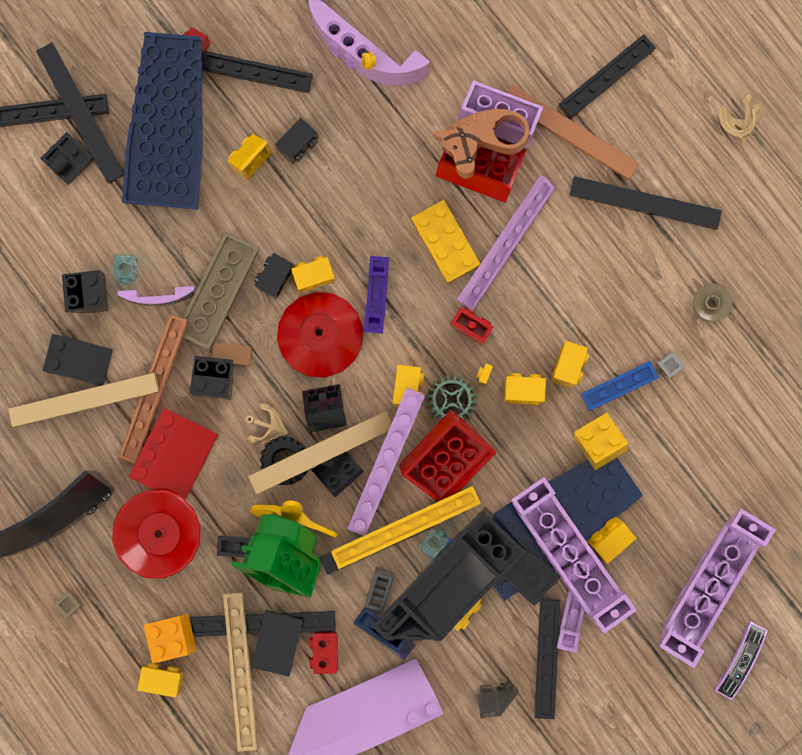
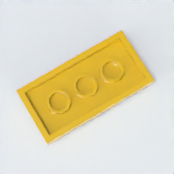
[411,200,480,284]

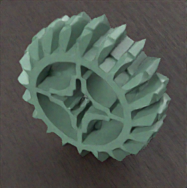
[426,374,478,421]

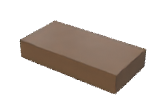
[212,343,252,366]

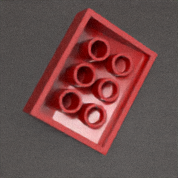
[435,139,527,203]
[128,408,218,500]
[399,410,497,502]

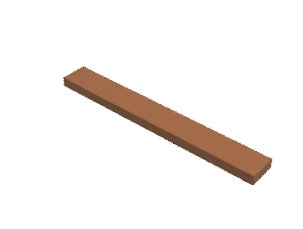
[507,84,639,180]
[118,314,190,464]

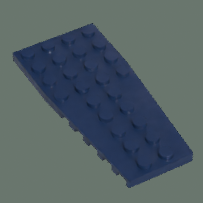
[122,32,203,210]
[494,458,643,601]

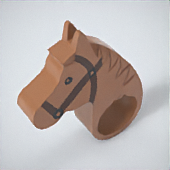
[433,109,529,178]

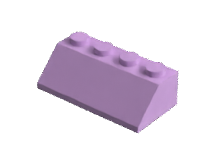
[458,80,543,149]

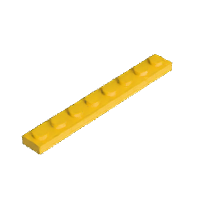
[331,486,481,569]

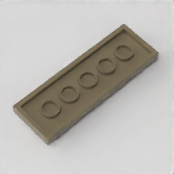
[183,232,260,350]

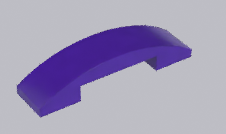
[364,256,389,334]

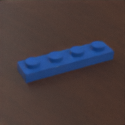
[580,361,659,411]

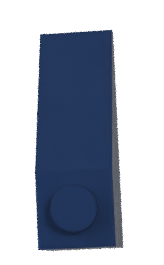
[354,608,416,660]

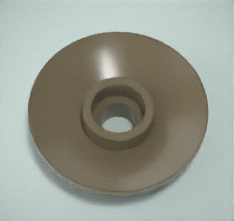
[693,283,732,322]

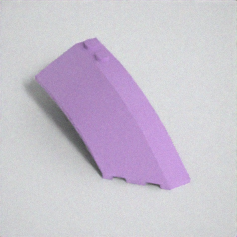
[288,658,443,755]

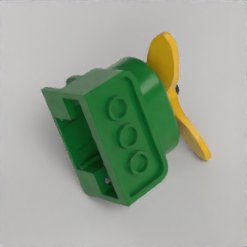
[231,500,338,598]

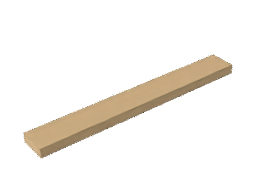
[8,373,160,428]
[247,411,392,494]
[223,592,258,752]

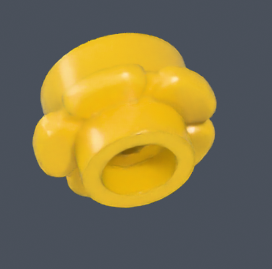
[362,51,376,70]

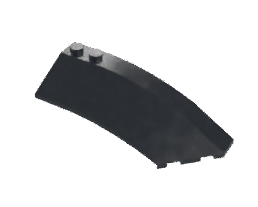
[0,470,114,558]
[372,506,527,641]

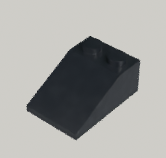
[42,334,113,386]

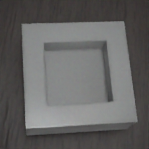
[657,352,685,379]

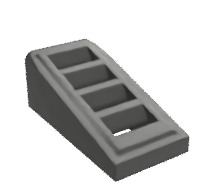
[364,567,394,613]

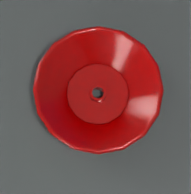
[277,292,363,378]
[112,490,201,579]

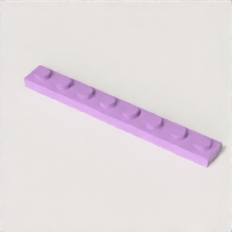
[457,175,555,311]
[347,388,425,536]

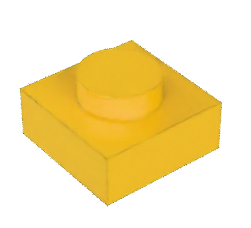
[476,363,493,386]

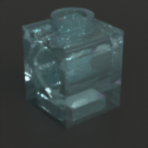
[114,255,138,284]
[418,528,448,559]

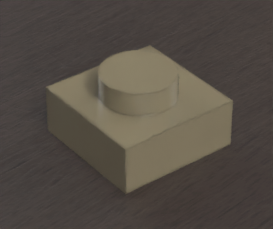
[53,591,82,619]

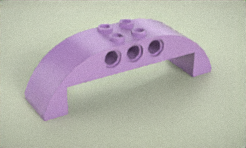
[308,0,430,86]
[511,477,637,633]
[659,508,776,668]

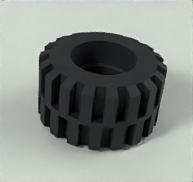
[260,436,307,486]

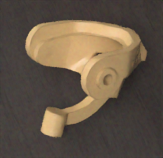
[719,94,761,141]
[246,403,289,444]

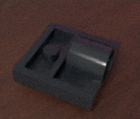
[40,132,94,185]
[312,452,364,497]

